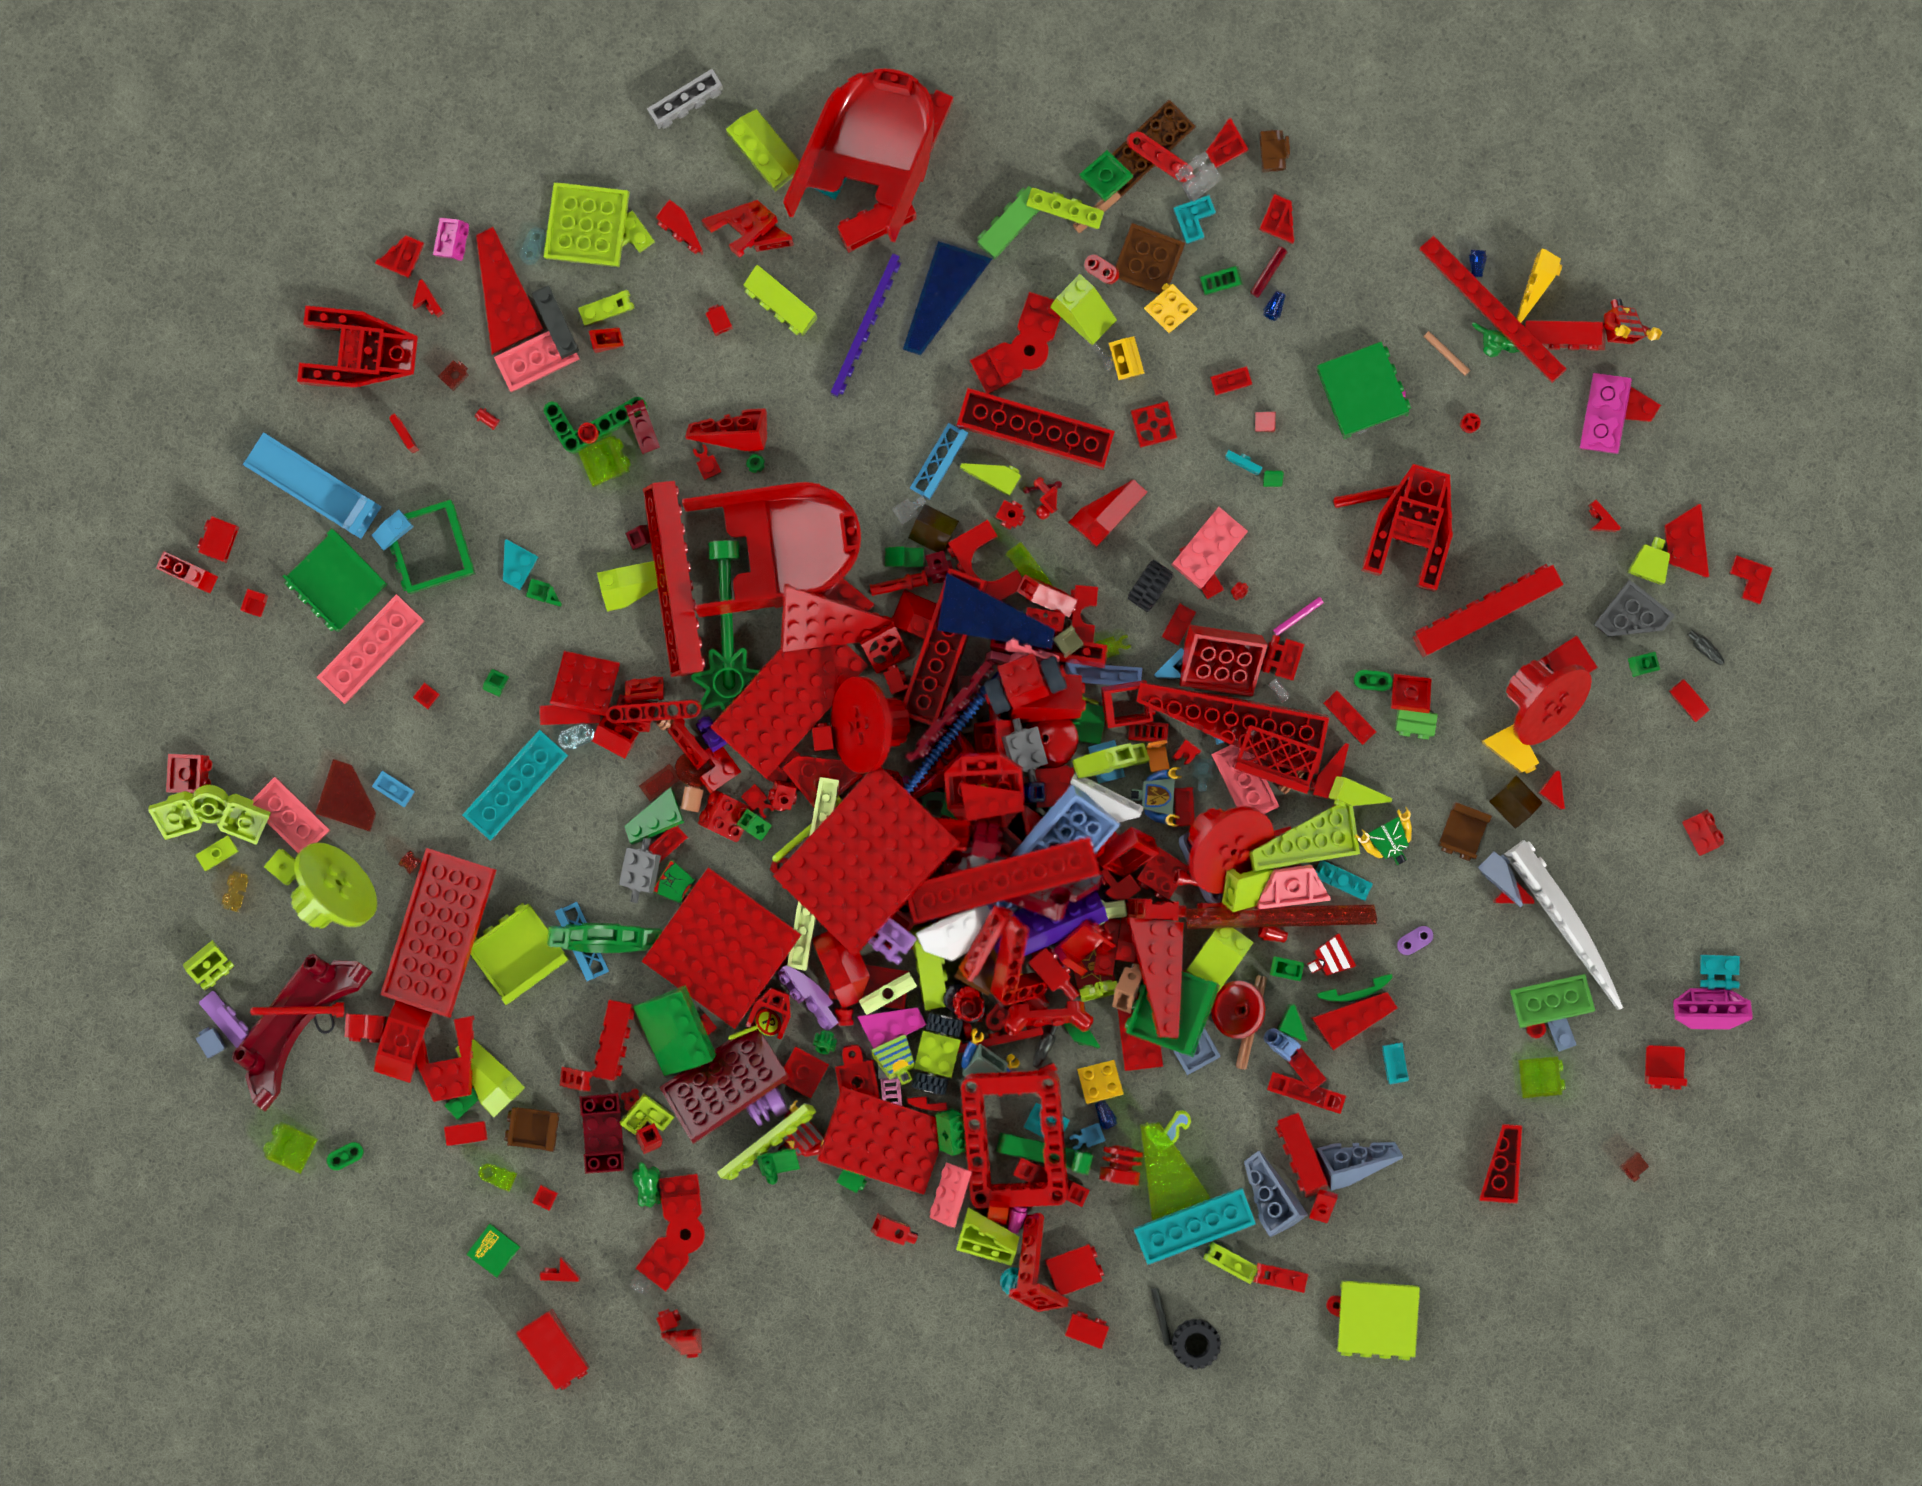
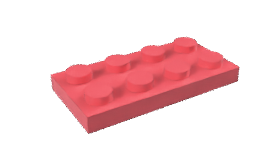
[494,331,580,392]
[1171,507,1248,589]
[1211,744,1280,814]
[252,777,330,854]

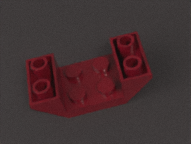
[579,1093,624,1174]

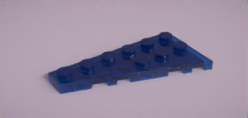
[903,241,993,356]
[938,573,1055,649]

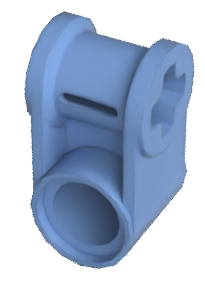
[1264,1028,1301,1062]

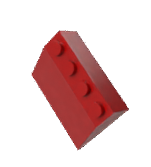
[1180,625,1268,696]

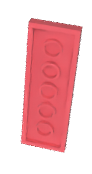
[317,594,425,704]

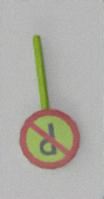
[728,1009,781,1040]

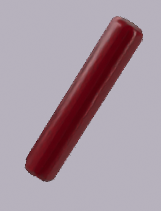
[1250,246,1287,298]

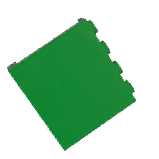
[1316,341,1411,439]
[1125,971,1220,1058]

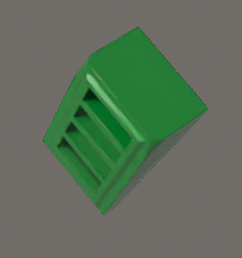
[1200,266,1243,295]

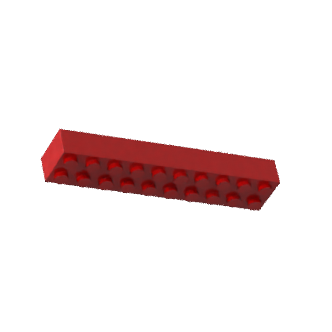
[643,481,705,678]

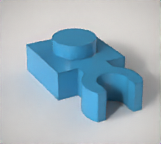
[1069,1123,1105,1149]

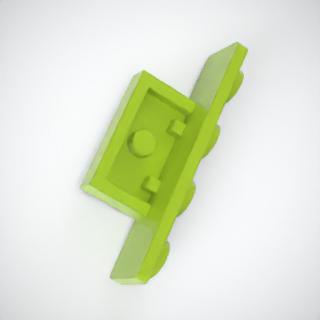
[1026,188,1104,229]

